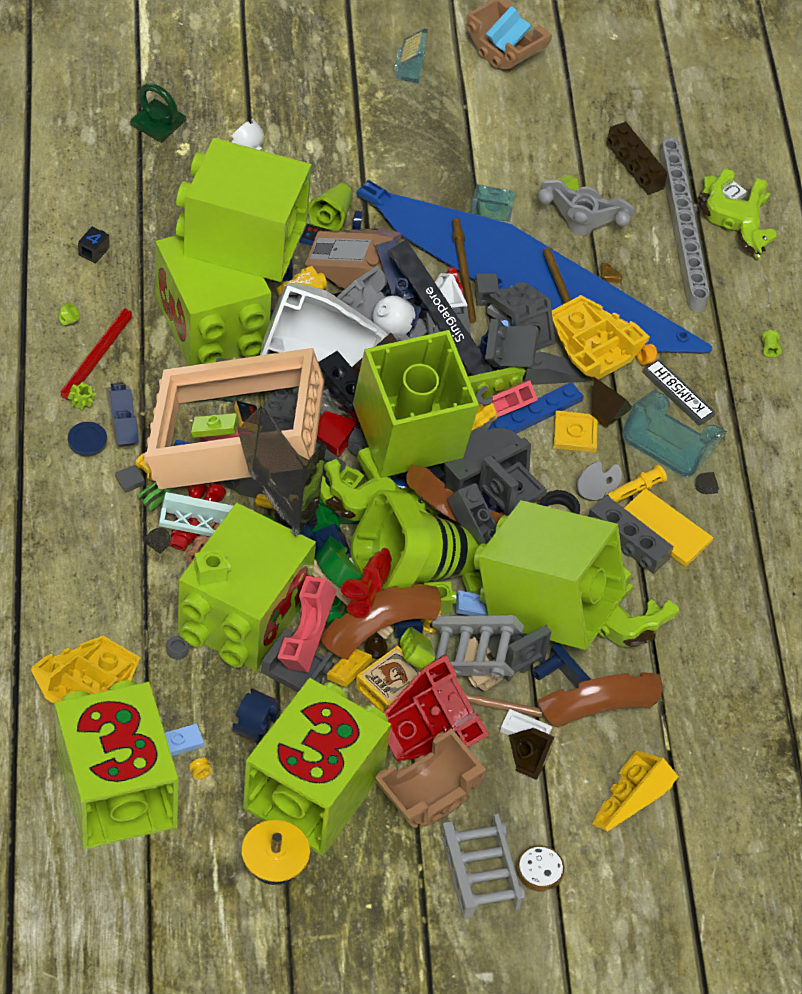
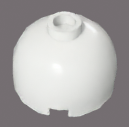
[228,119,264,151]
[372,296,415,336]

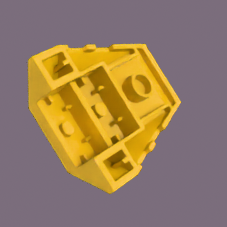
[552,295,650,380]
[31,636,141,704]

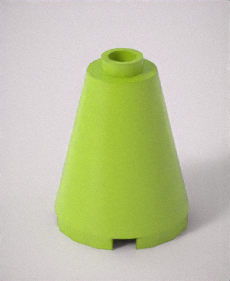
[308,183,353,231]

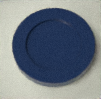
[68,422,107,456]

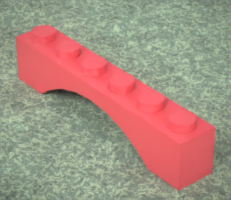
[479,380,538,417]

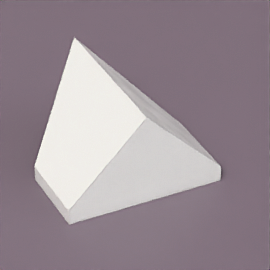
[419,273,468,309]

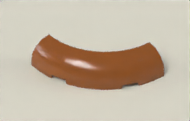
[406,465,508,527]
[320,584,441,660]
[538,672,663,728]

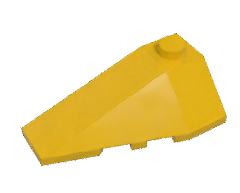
[592,750,679,831]

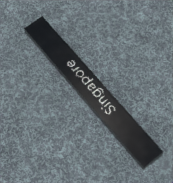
[388,239,493,376]

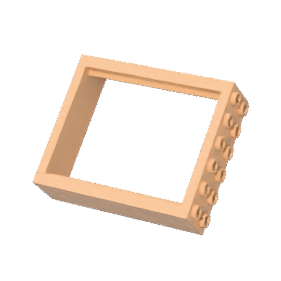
[144,348,324,489]

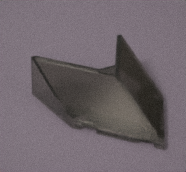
[237,406,326,537]

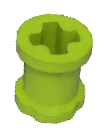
[762,330,782,357]

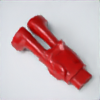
[169,483,226,551]
[341,548,392,618]

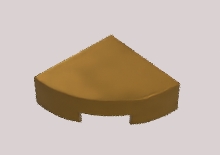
[600,262,622,283]

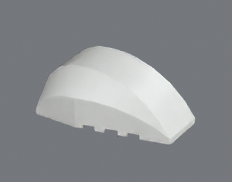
[260,284,388,379]

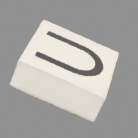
[723,181,747,200]

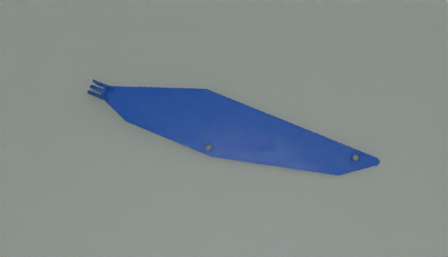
[356,179,712,353]

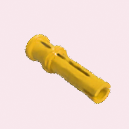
[604,464,667,503]

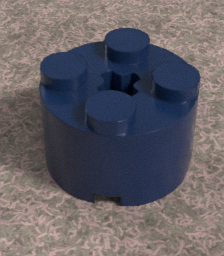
[232,688,281,743]

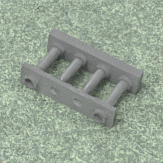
[432,615,524,678]
[441,814,525,919]

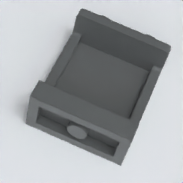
[261,628,334,692]

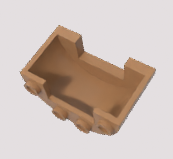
[466,0,552,69]
[375,729,486,828]

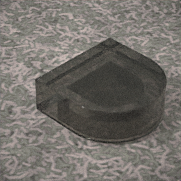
[694,472,719,494]
[143,528,170,554]

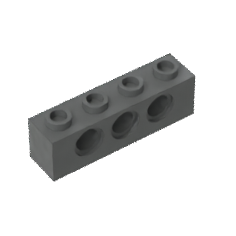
[588,495,674,574]

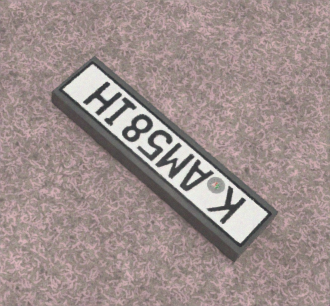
[643,359,716,426]

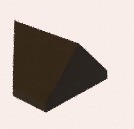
[591,377,632,427]
[508,727,555,780]

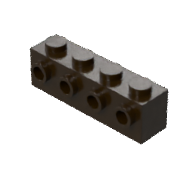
[606,121,668,195]

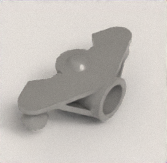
[538,180,635,235]

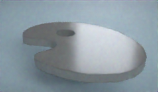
[577,461,622,500]

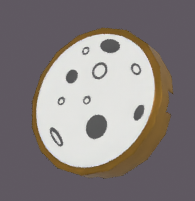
[516,845,565,892]

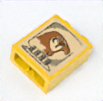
[355,646,420,712]

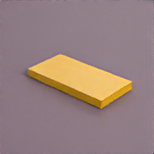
[624,488,714,567]

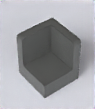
[474,273,499,306]

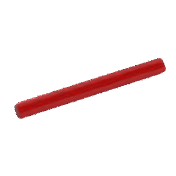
[60,308,132,400]

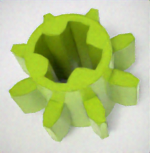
[68,382,96,410]

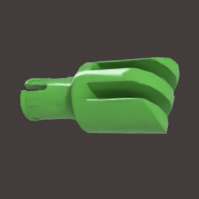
[137,482,177,512]

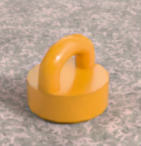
[636,344,657,365]

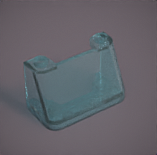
[622,390,727,477]

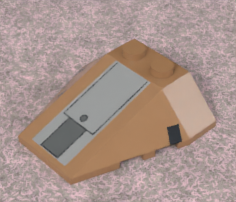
[305,228,402,289]

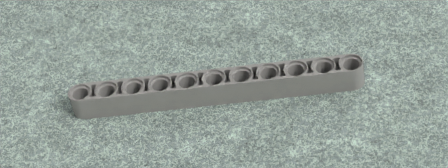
[660,137,709,312]

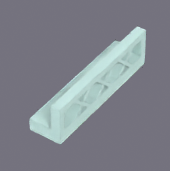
[159,492,252,537]

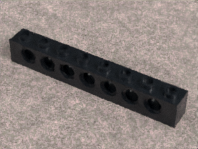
[318,350,445,482]

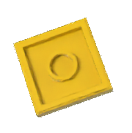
[553,411,598,453]

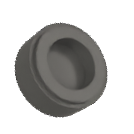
[166,636,189,660]

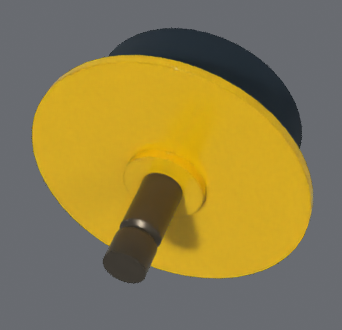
[242,820,310,885]

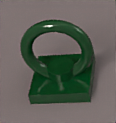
[130,83,186,143]

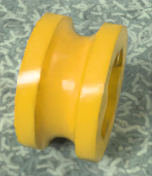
[188,757,213,780]

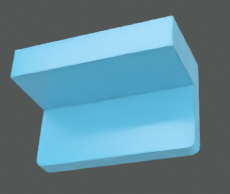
[486,6,531,53]

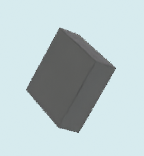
[115,465,145,493]

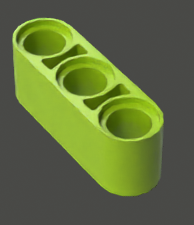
[400,627,435,671]

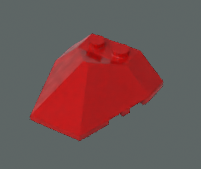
[383,654,489,762]

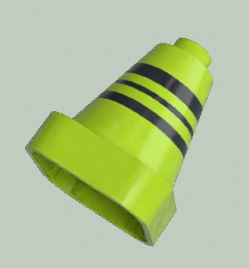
[351,490,480,591]

